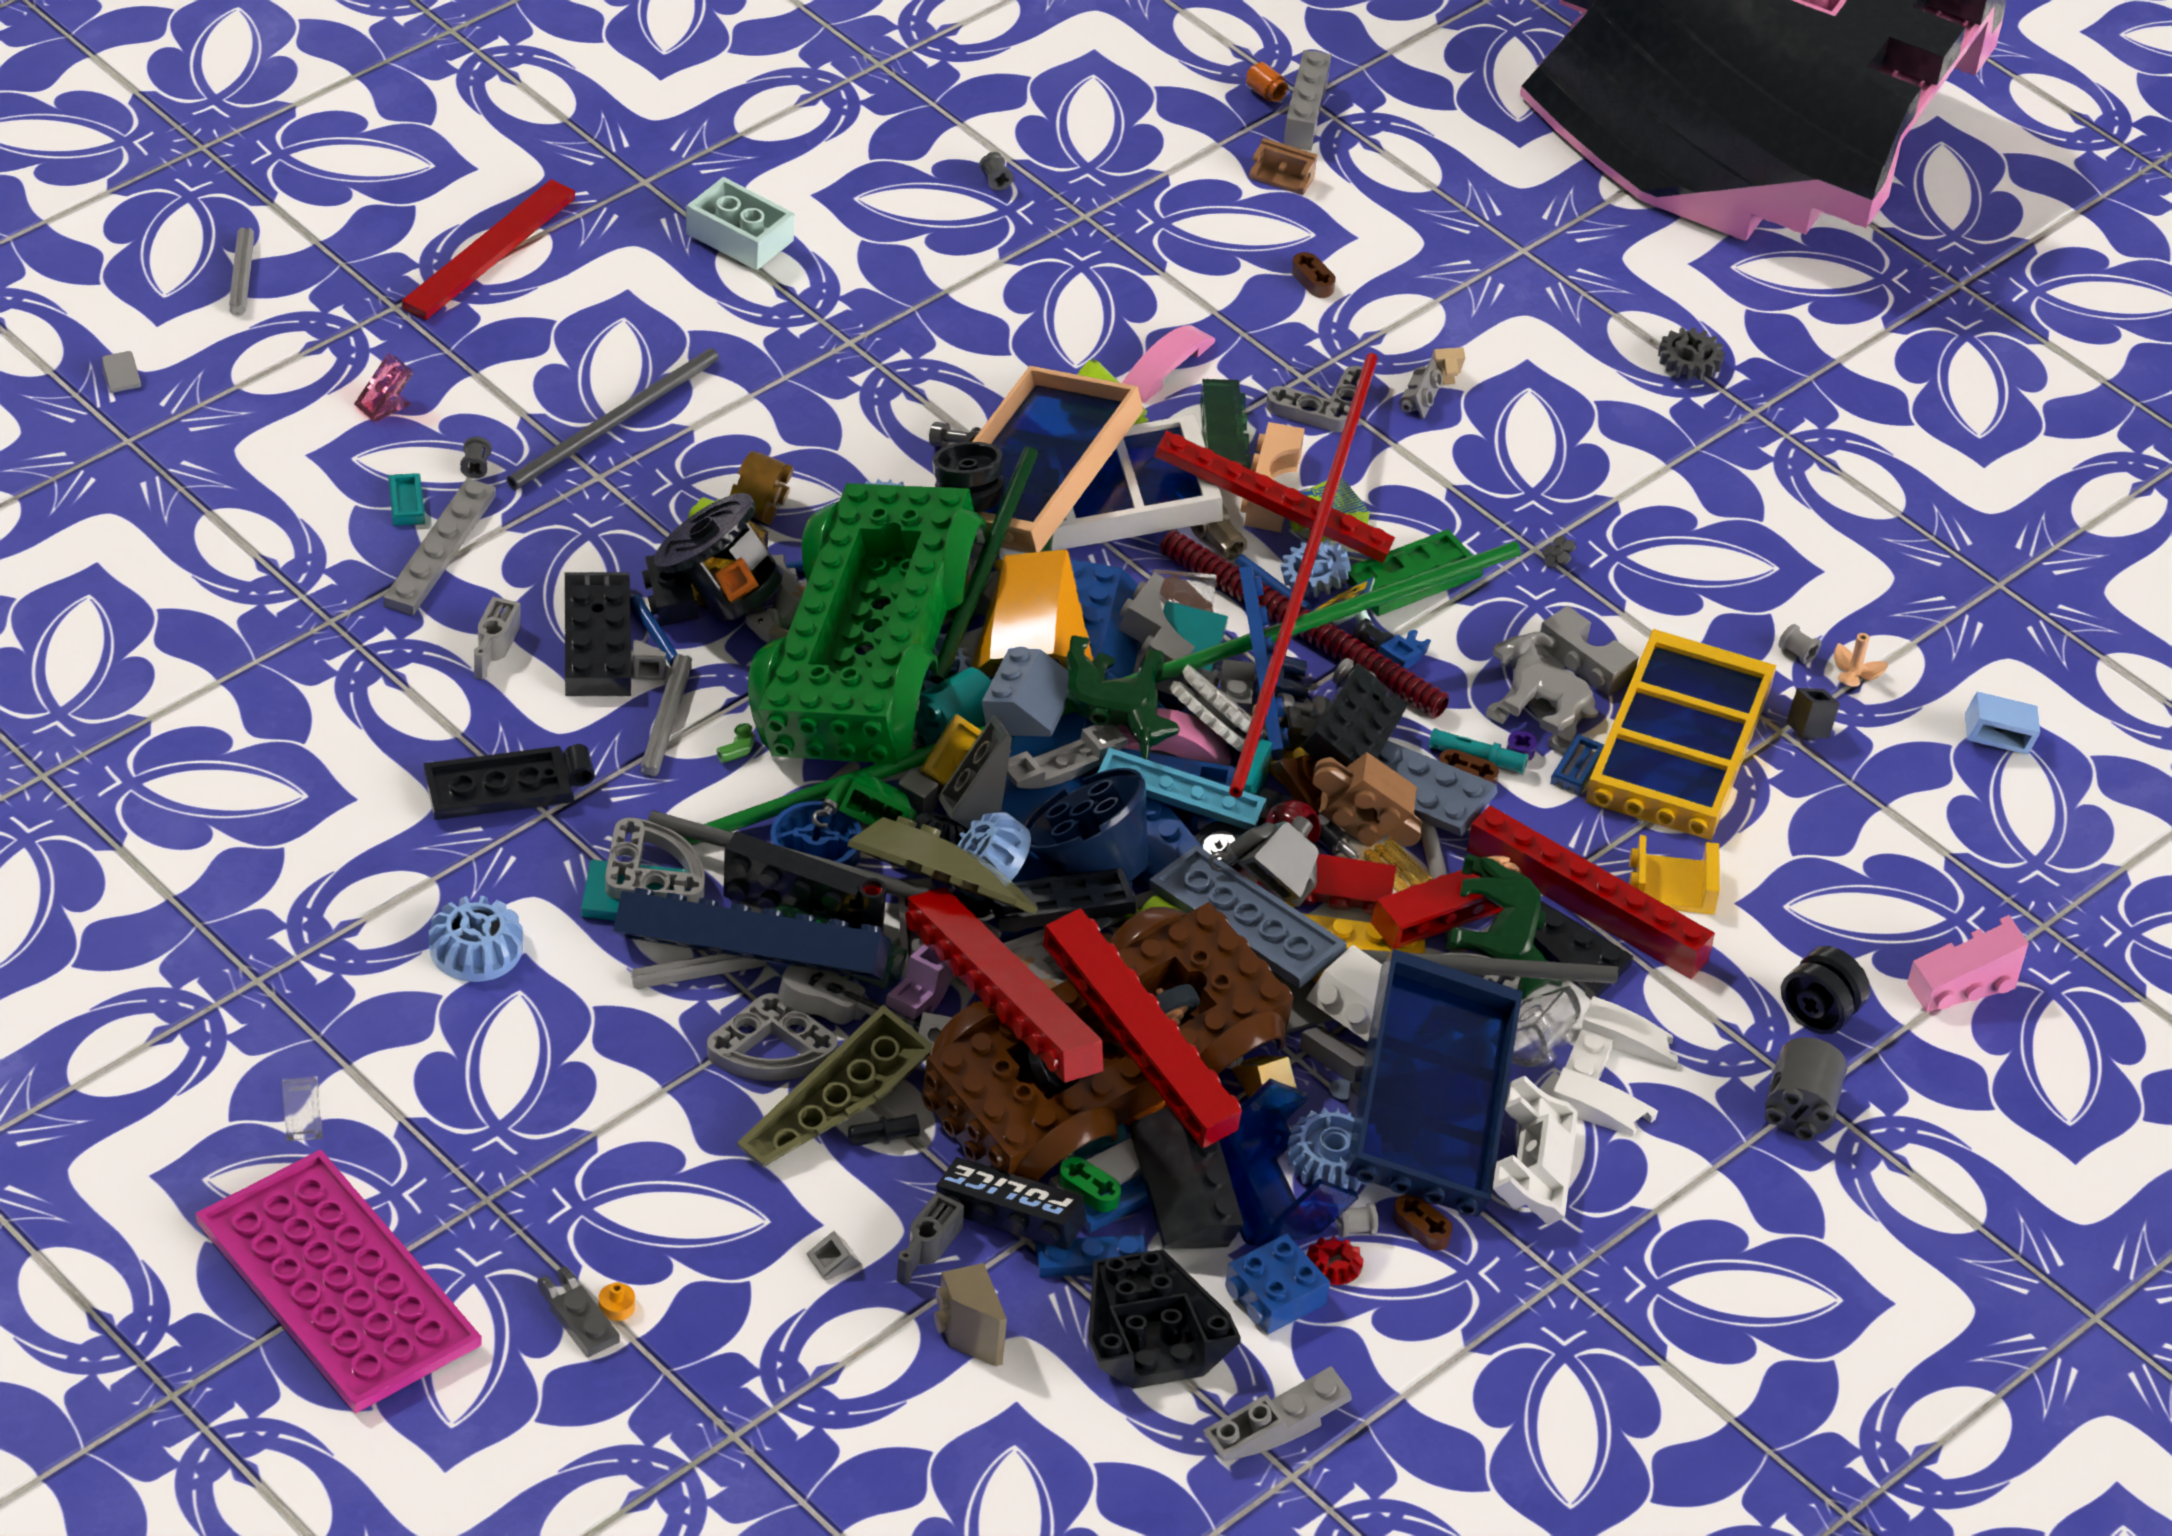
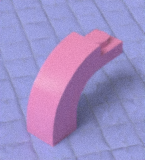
[1117,708,1232,766]

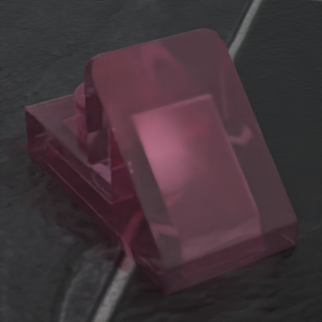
[354,353,414,422]

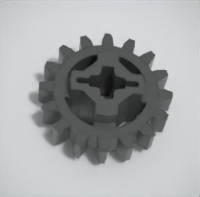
[1658,327,1725,381]

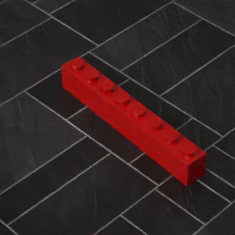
[1467,805,1715,979]
[1043,908,1242,1149]

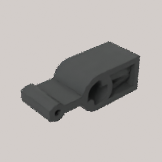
[896,1192,964,1285]

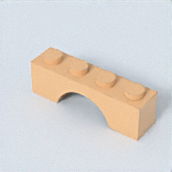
[1240,422,1305,532]

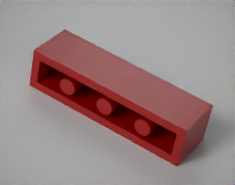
[1257,854,1397,915]
[1370,870,1503,949]

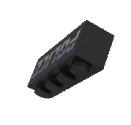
[936,1157,1087,1250]

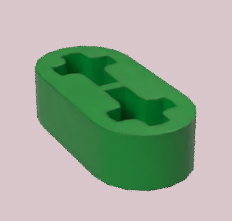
[1059,1157,1121,1212]

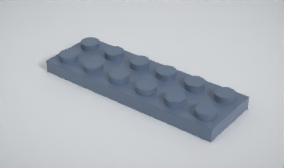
[1149,845,1347,988]

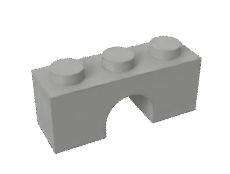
[1538,605,1639,697]

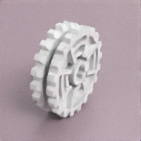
[1169,665,1268,752]

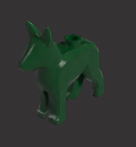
[1066,635,1180,760]
[1445,854,1566,1000]

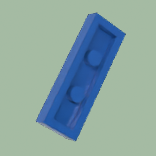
[1035,1234,1146,1277]

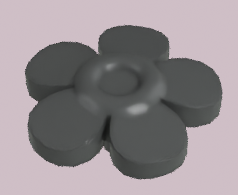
[1542,536,1576,568]

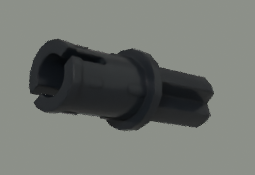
[848,1114,920,1146]

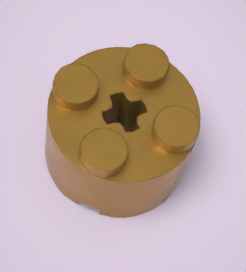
[730,451,794,525]

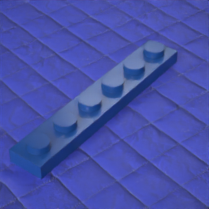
[1239,565,1290,761]

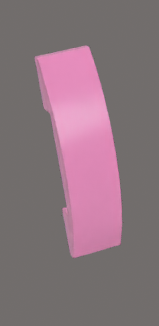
[1122,325,1215,403]

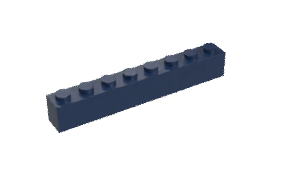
[613,888,891,980]

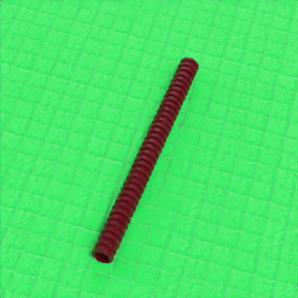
[1160,529,1449,719]

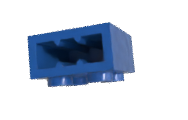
[1225,1234,1330,1334]

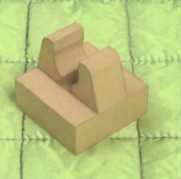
[1431,347,1466,385]

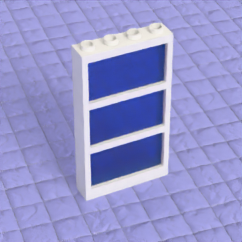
[982,414,1223,559]

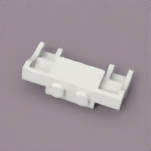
[1493,1076,1578,1225]

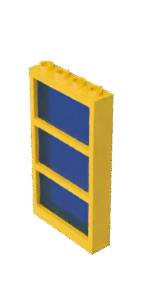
[1585,629,1777,841]

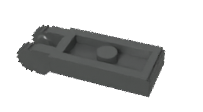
[537,1266,620,1358]

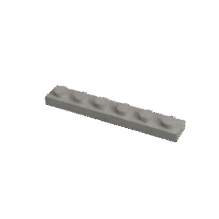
[384,478,496,616]

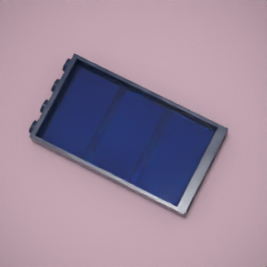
[1345,949,1523,1217]

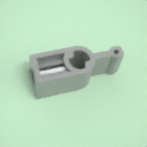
[474,596,521,680]

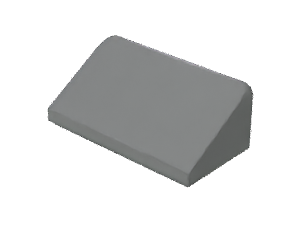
[1299,1026,1366,1082]

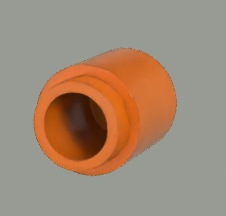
[1246,62,1288,102]

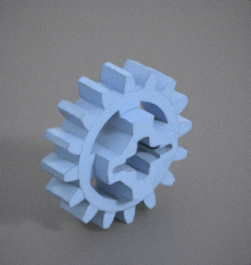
[1281,539,1351,597]

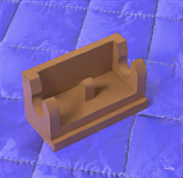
[1249,137,1317,195]

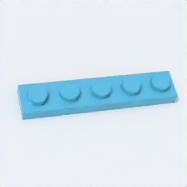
[1098,747,1266,830]

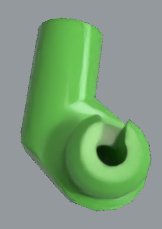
[716,723,756,764]

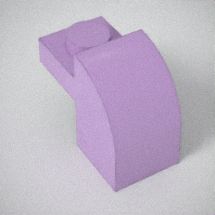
[885,945,953,1020]

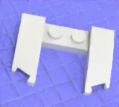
[1552,996,1678,1136]

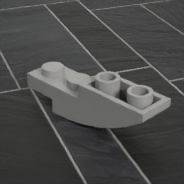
[1203,1366,1352,1461]

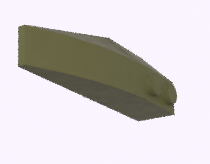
[847,816,1038,915]
[737,1005,933,1167]

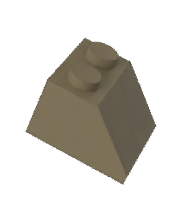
[934,1263,1007,1366]

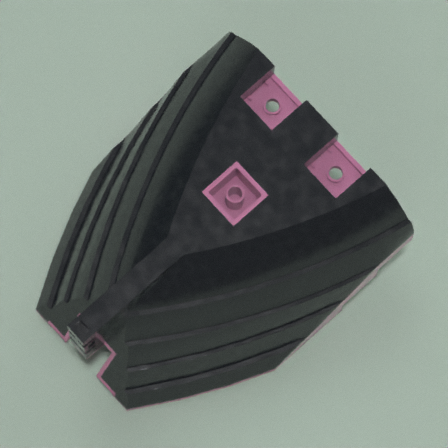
[1520,0,2006,241]

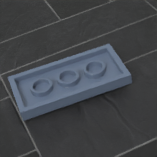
[1377,740,1498,837]

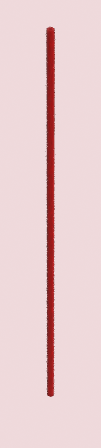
[1229,353,1378,798]

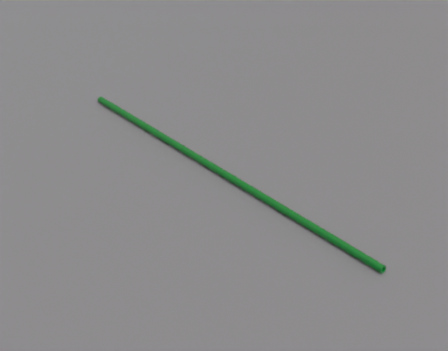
[682,541,1521,846]

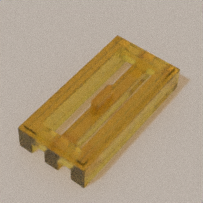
[1363,838,1433,892]

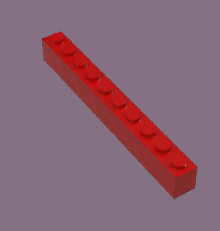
[905,887,1104,1083]

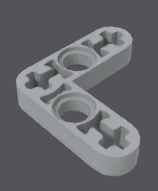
[1266,366,1369,432]

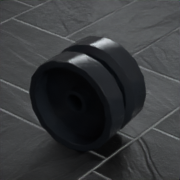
[932,442,1006,512]
[1780,946,1870,1034]

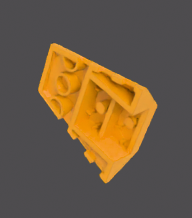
[971,549,1094,677]

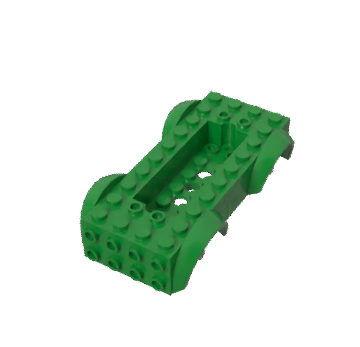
[748,483,987,764]

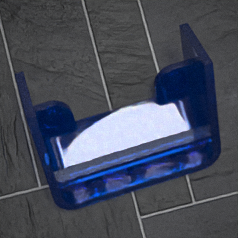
[1219,1078,1359,1248]

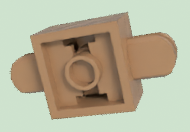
[1313,752,1423,847]

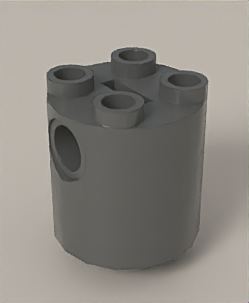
[1765,1037,1847,1141]

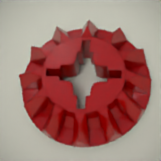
[1306,1235,1364,1285]

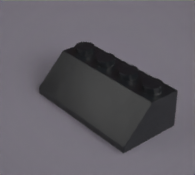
[1128,1106,1244,1249]

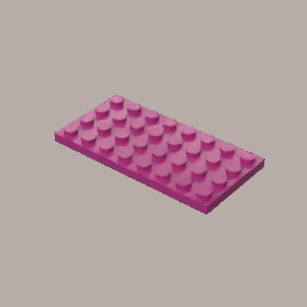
[196,1149,482,1414]

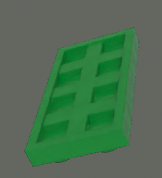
[1345,529,1483,616]

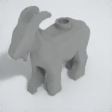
[1486,632,1598,754]

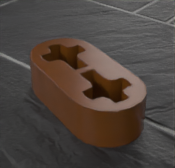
[1291,252,1336,298]
[1439,749,1499,785]
[1393,1194,1453,1251]

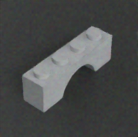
[1283,50,1332,151]

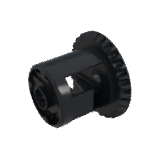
[654,493,783,621]

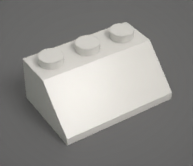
[1306,945,1437,1060]

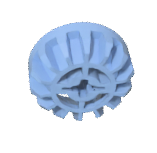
[955,812,1031,902]
[429,896,523,982]

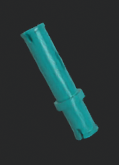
[1428,728,1529,775]

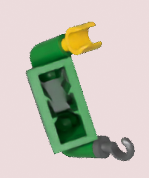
[812,772,918,829]

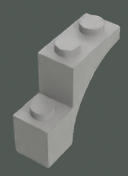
[1119,572,1195,668]

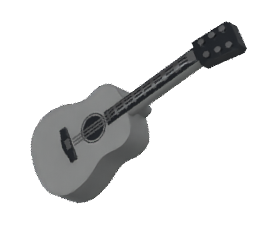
[778,965,921,1032]

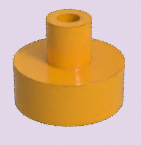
[598,1282,635,1321]

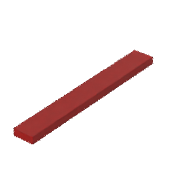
[402,179,575,320]

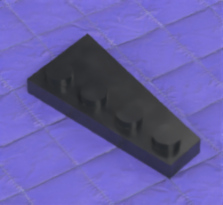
[1533,901,1633,1000]

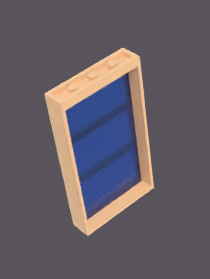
[972,366,1144,553]

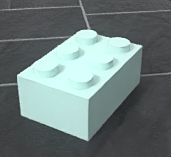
[686,177,795,270]

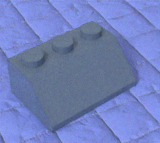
[982,646,1069,736]

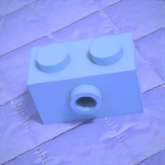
[1965,691,2040,755]

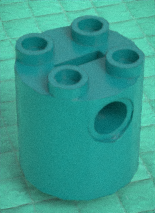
[915,667,992,747]

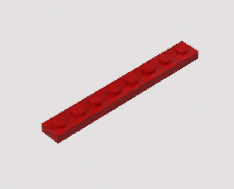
[1154,430,1395,563]

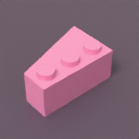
[1907,915,2029,1012]

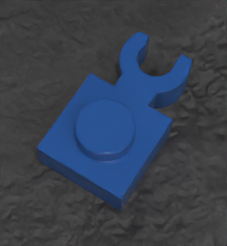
[1377,630,1431,669]

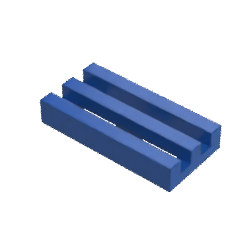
[1550,734,1604,795]

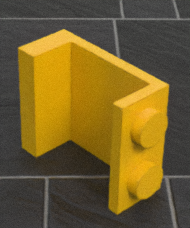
[1629,835,1720,915]

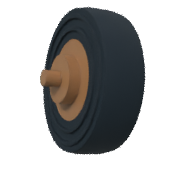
[1155,984,1200,1026]

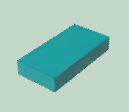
[388,473,425,526]

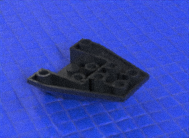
[1088,1249,1241,1389]

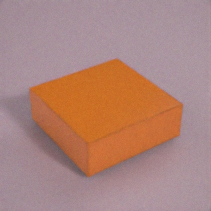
[714,557,759,603]

